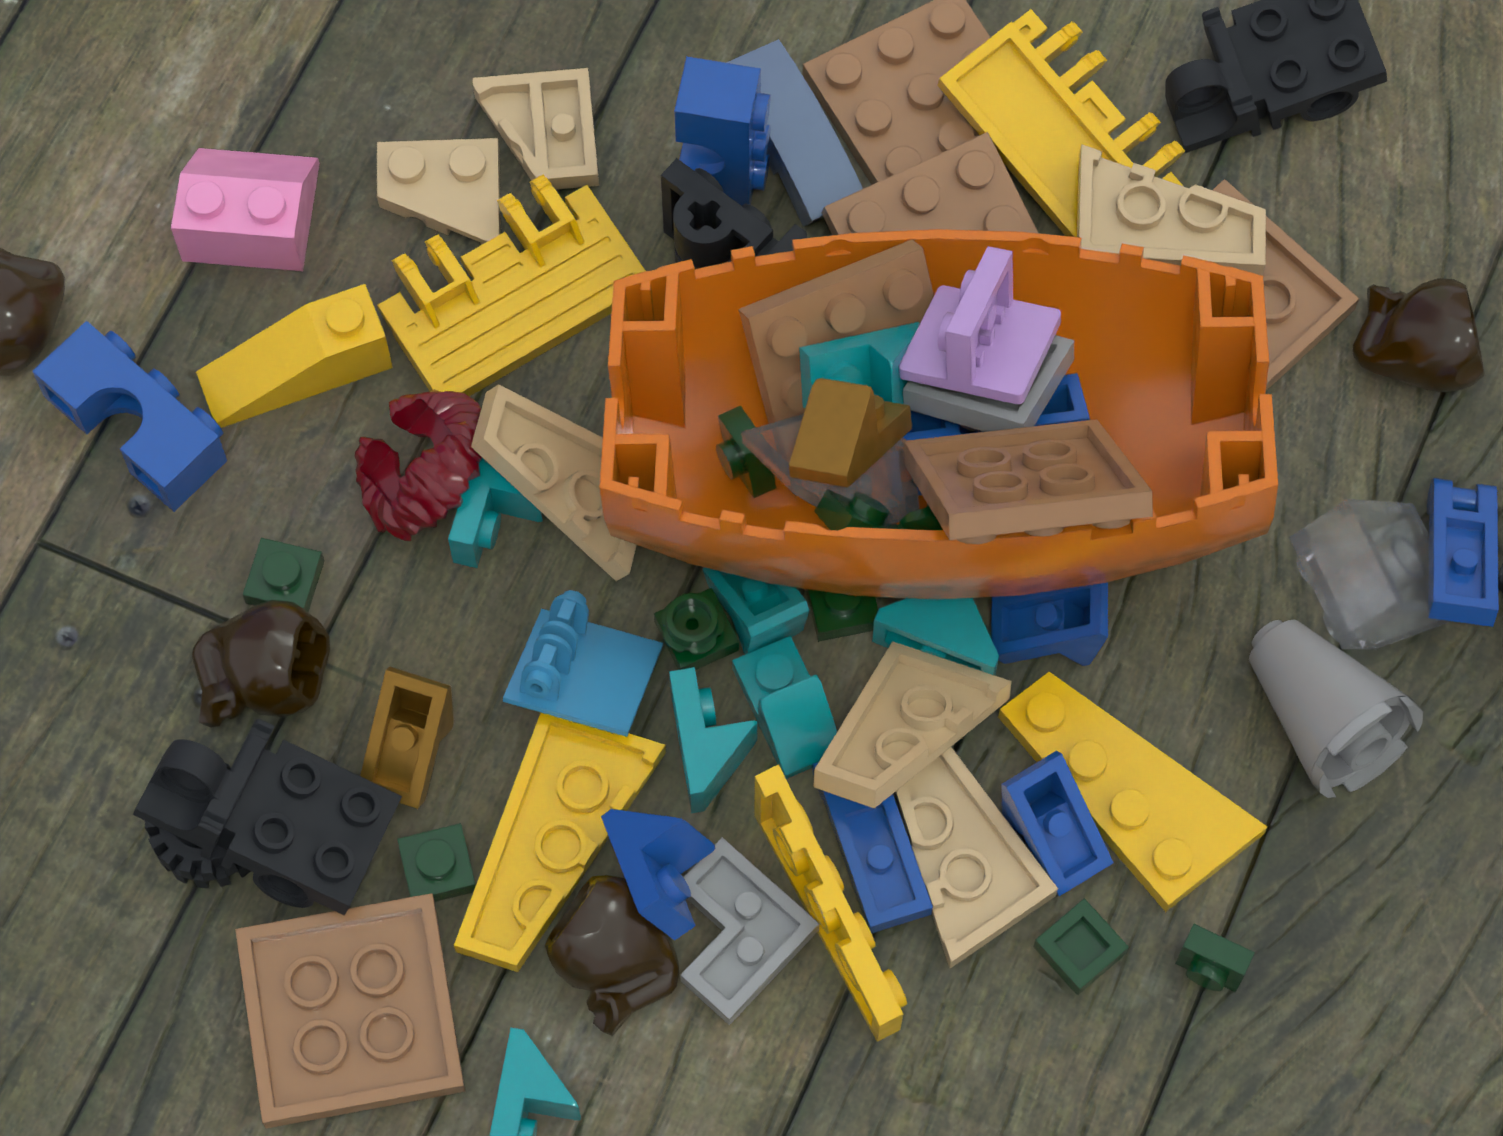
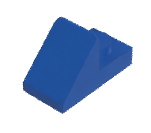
[991,582,1108,666]
[1001,750,1114,896]
[601,809,716,941]

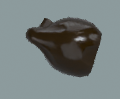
[0,248,65,376]
[1353,278,1485,392]
[192,600,330,728]
[545,875,679,1036]

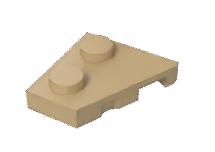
[473,68,599,190]
[377,138,501,245]

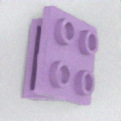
[899,246,1061,404]

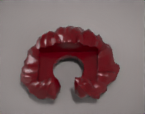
[354,389,482,541]

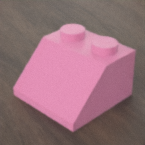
[171,148,320,271]

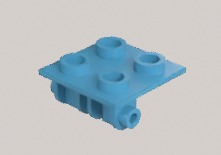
[503,590,663,737]

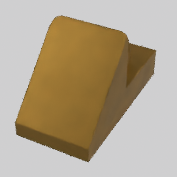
[789,378,912,488]
[360,666,454,809]

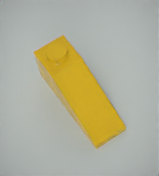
[196,284,393,428]

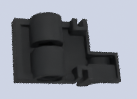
[1165,0,1387,153]
[661,158,807,269]
[133,719,402,916]

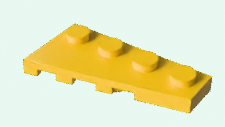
[998,672,1267,912]
[454,712,666,972]
[754,764,907,1042]

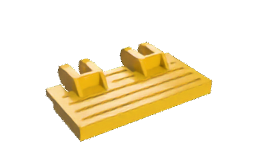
[937,9,1185,237]
[377,174,646,397]

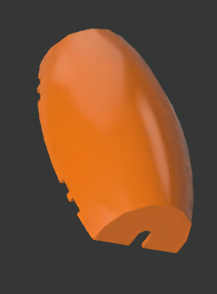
[599,229,1278,600]

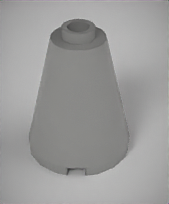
[1249,620,1423,798]

